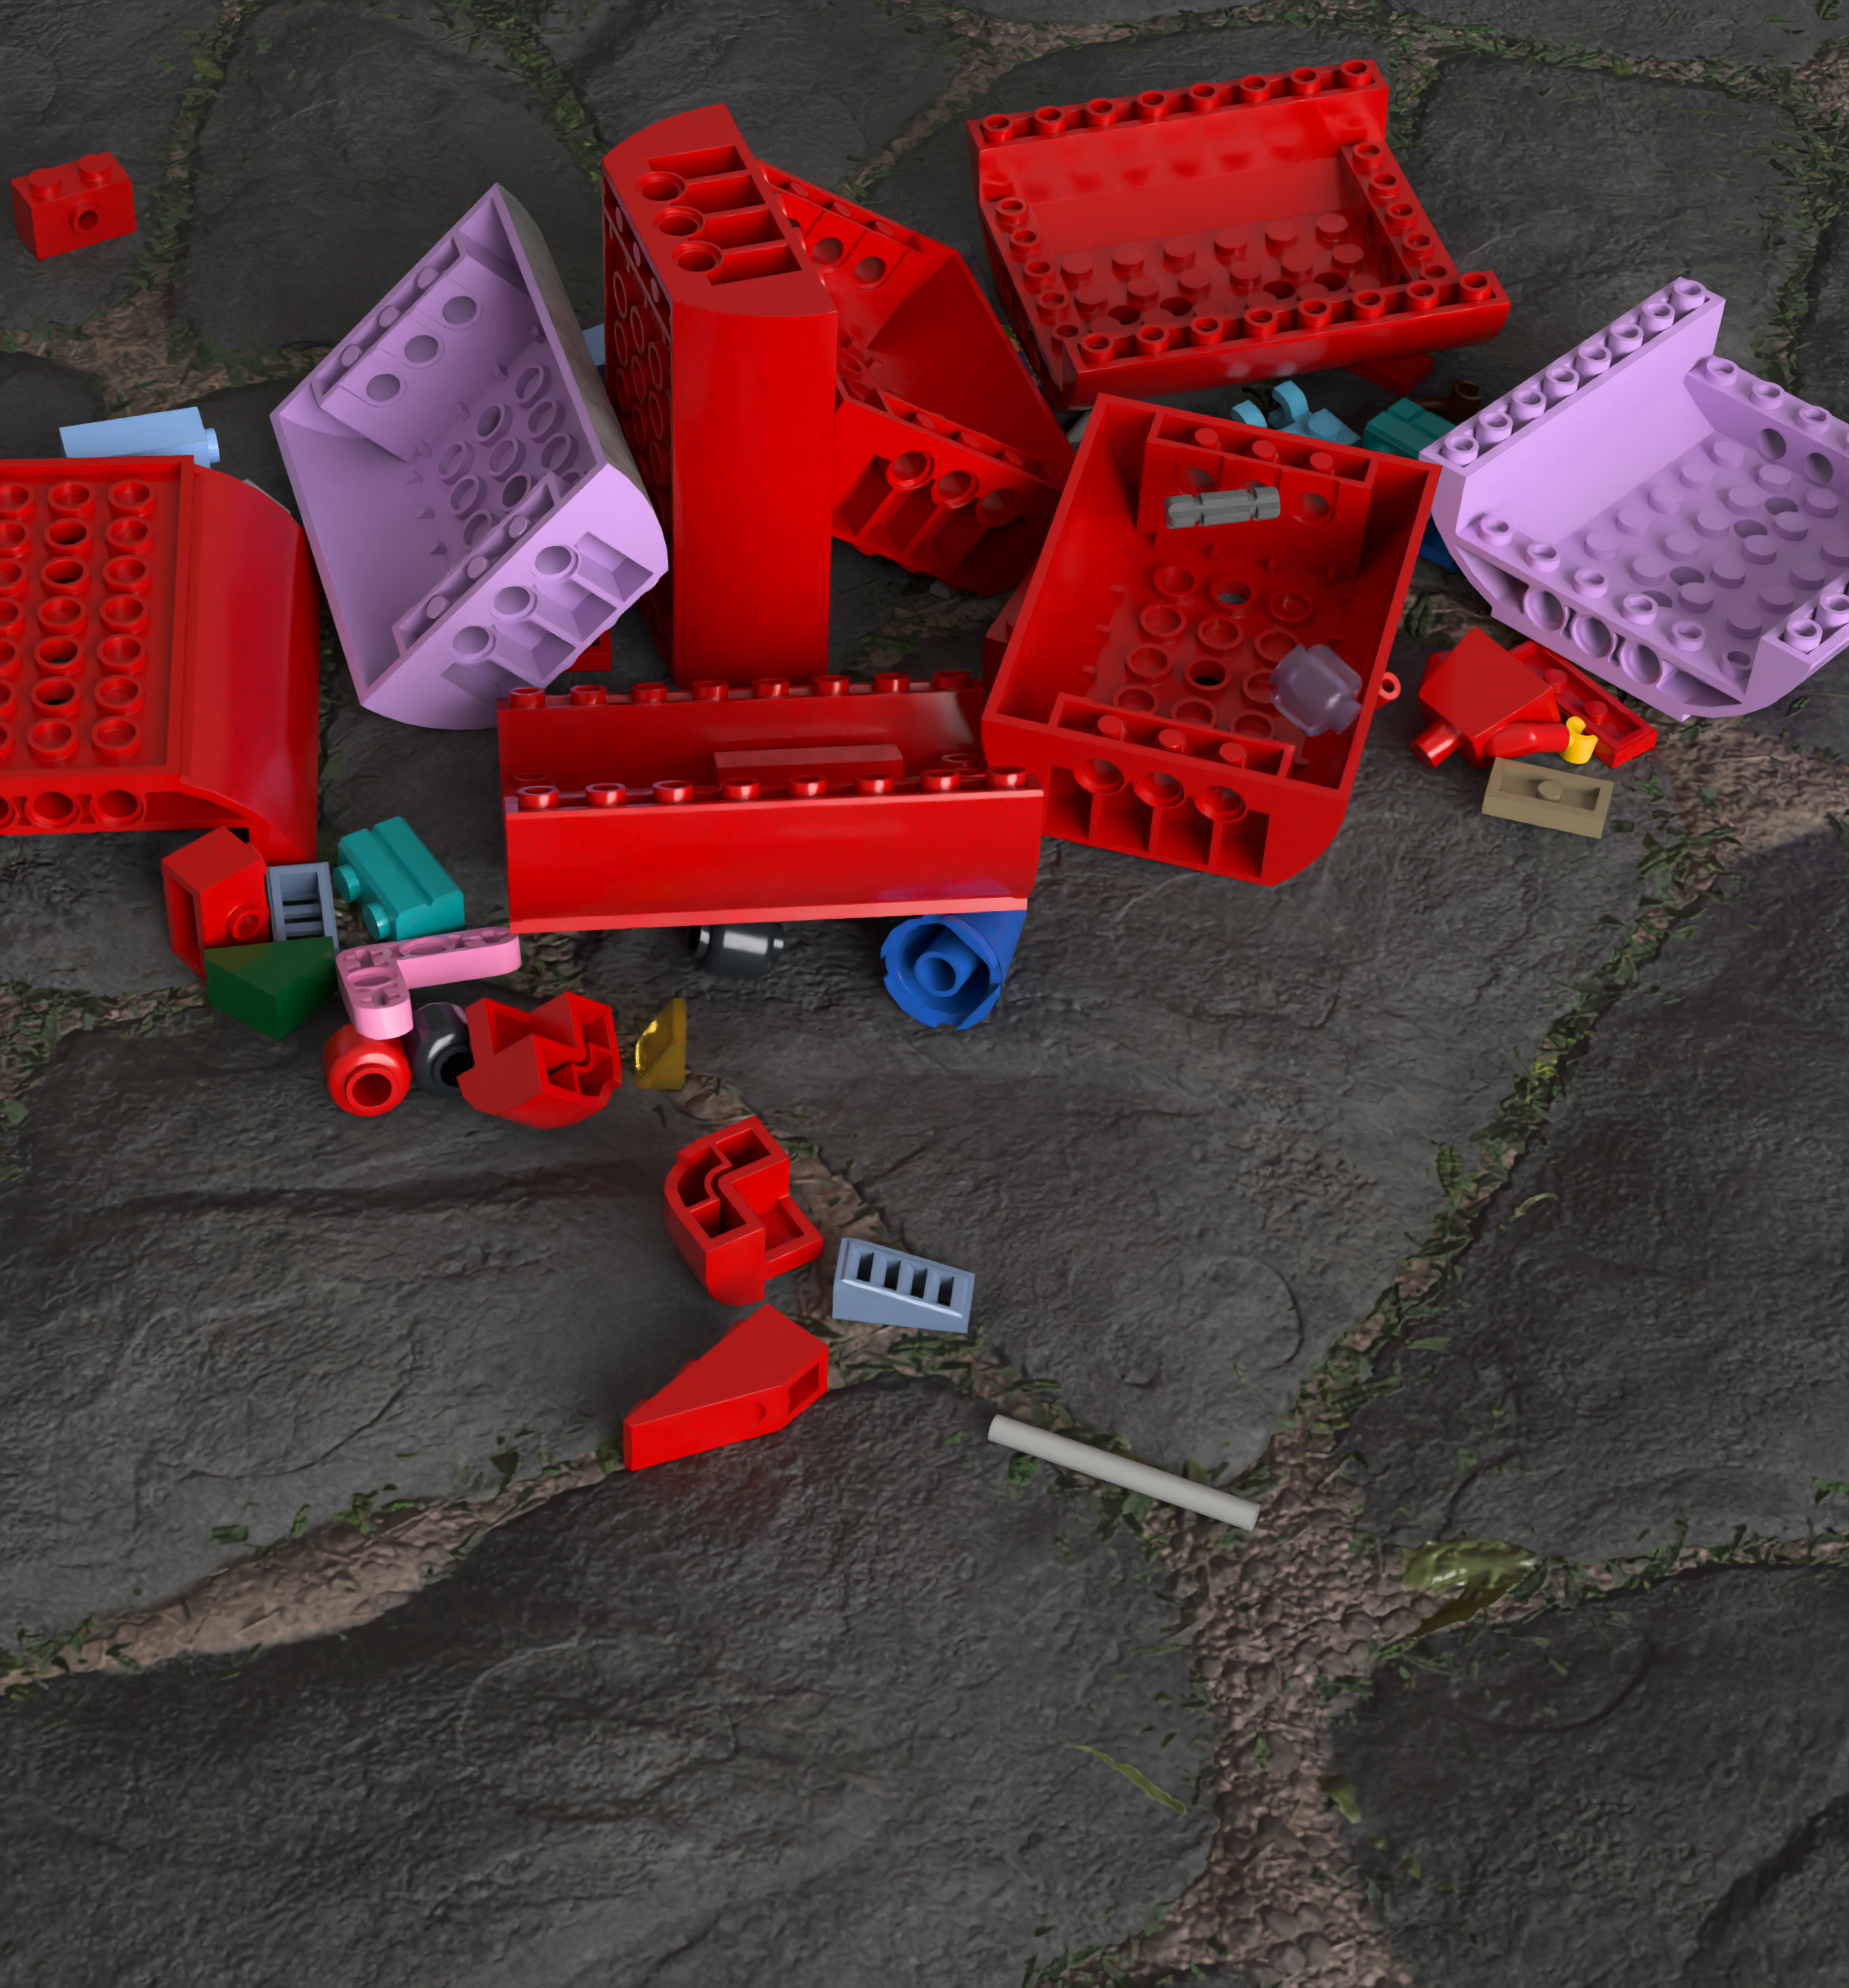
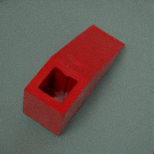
[623,1303,829,1472]

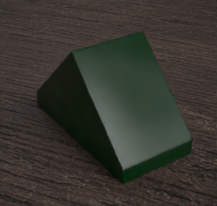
[203,936,337,1042]

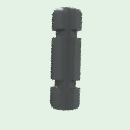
[1163,486,1281,529]

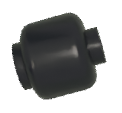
[686,922,784,980]
[399,1002,475,1098]

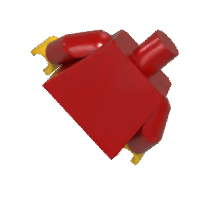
[1410,626,1598,770]

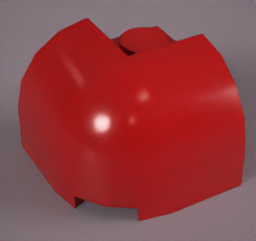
[456,991,622,1129]
[663,1115,824,1306]

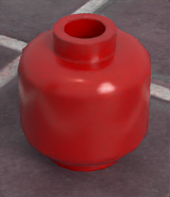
[322,1023,412,1117]

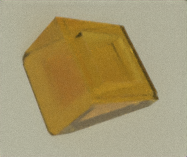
[634,998,687,1090]

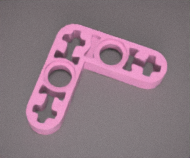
[335,927,521,1040]

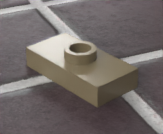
[1482,757,1614,839]

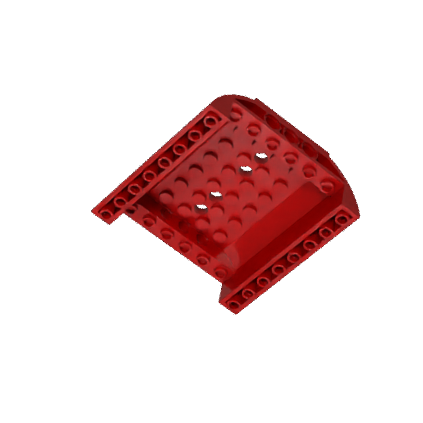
[966,58,1511,414]
[0,455,321,882]
[496,670,1043,934]

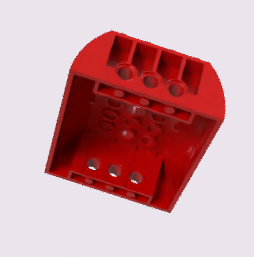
[754,157,1076,597]
[981,393,1443,887]

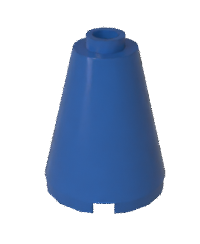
[881,910,1027,1030]

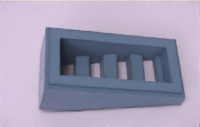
[265,862,340,976]
[832,1237,975,1334]

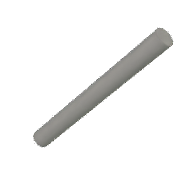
[988,1414,1260,1531]

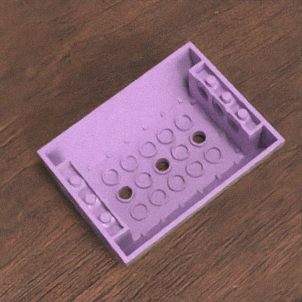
[269,182,669,730]

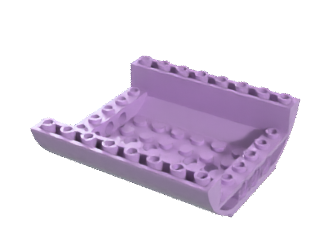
[1418,276,1849,723]

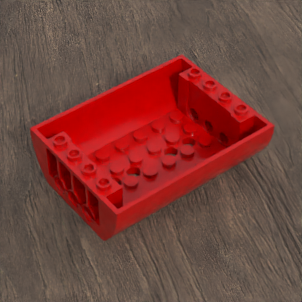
[601,103,838,690]

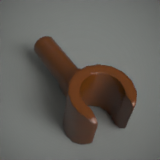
[1411,380,1482,423]

